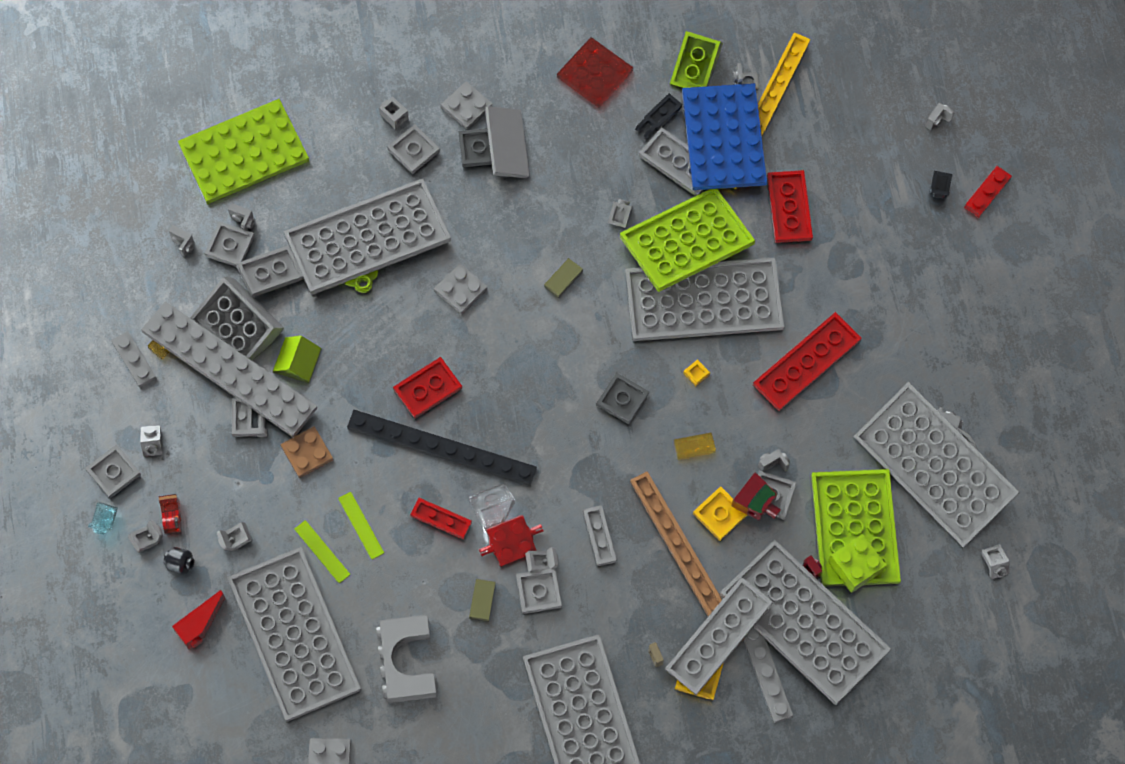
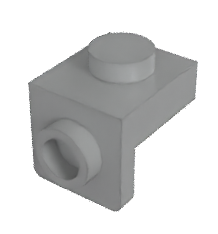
[140,425,163,457]
[758,449,790,472]
[128,520,162,553]
[217,522,252,551]
[525,548,558,572]

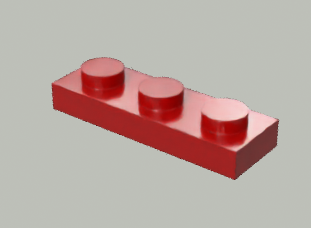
[964,166,1012,218]
[410,498,472,540]

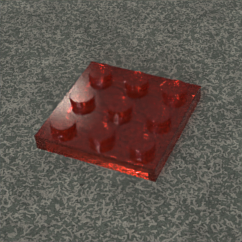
[557,37,633,108]

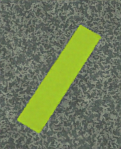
[338,492,384,559]
[294,520,350,583]

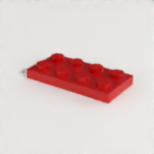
[767,170,813,243]

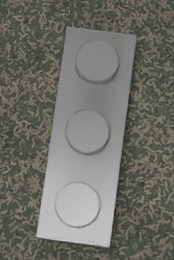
[111,331,157,388]
[583,505,617,567]

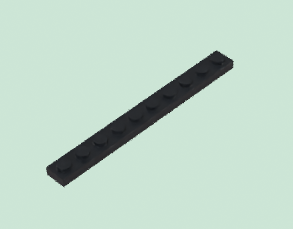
[347,410,537,486]

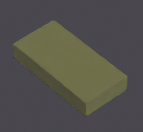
[544,258,583,298]
[469,579,496,621]

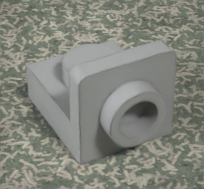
[925,102,955,130]
[608,199,633,228]
[228,203,255,231]
[169,225,194,257]
[982,545,1009,579]

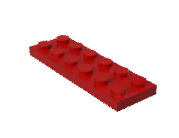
[753,312,862,411]

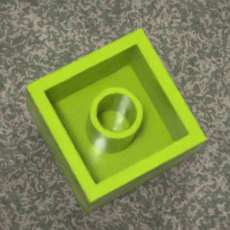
[828,534,886,593]

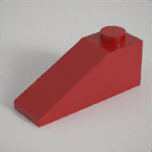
[172,590,225,649]

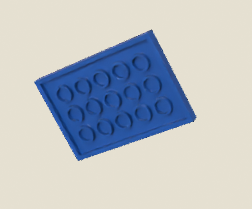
[682,83,767,190]

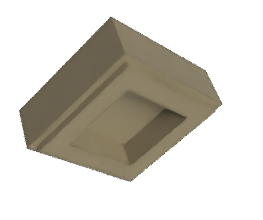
[648,642,664,668]

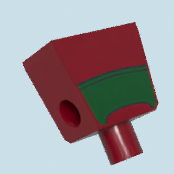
[731,472,781,520]

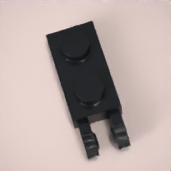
[635,93,683,139]

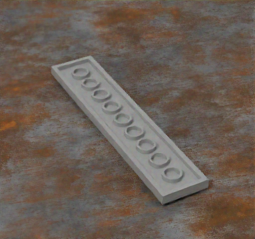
[141,301,317,438]

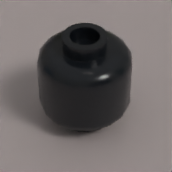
[163,547,195,575]

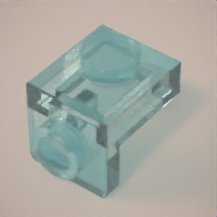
[88,502,118,534]

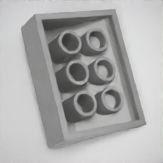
[190,277,284,361]

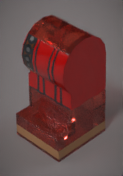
[159,494,181,534]

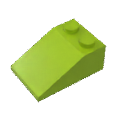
[670,31,723,88]

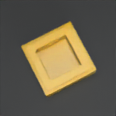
[683,359,710,386]

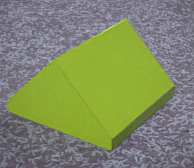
[273,335,321,383]

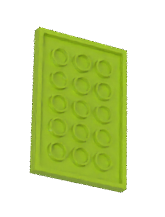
[178,99,309,204]
[620,189,755,292]
[811,469,901,587]

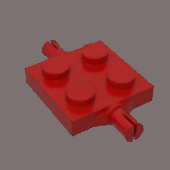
[479,515,544,566]

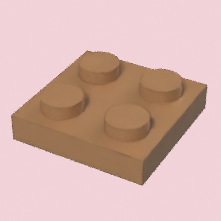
[280,426,333,478]

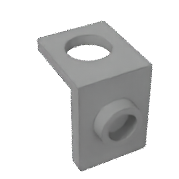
[733,63,759,90]

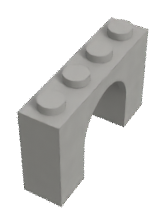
[376,615,437,703]

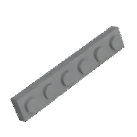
[744,627,793,723]

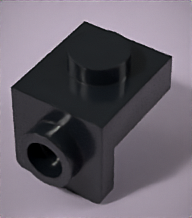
[930,170,953,199]

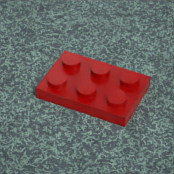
[393,357,462,419]

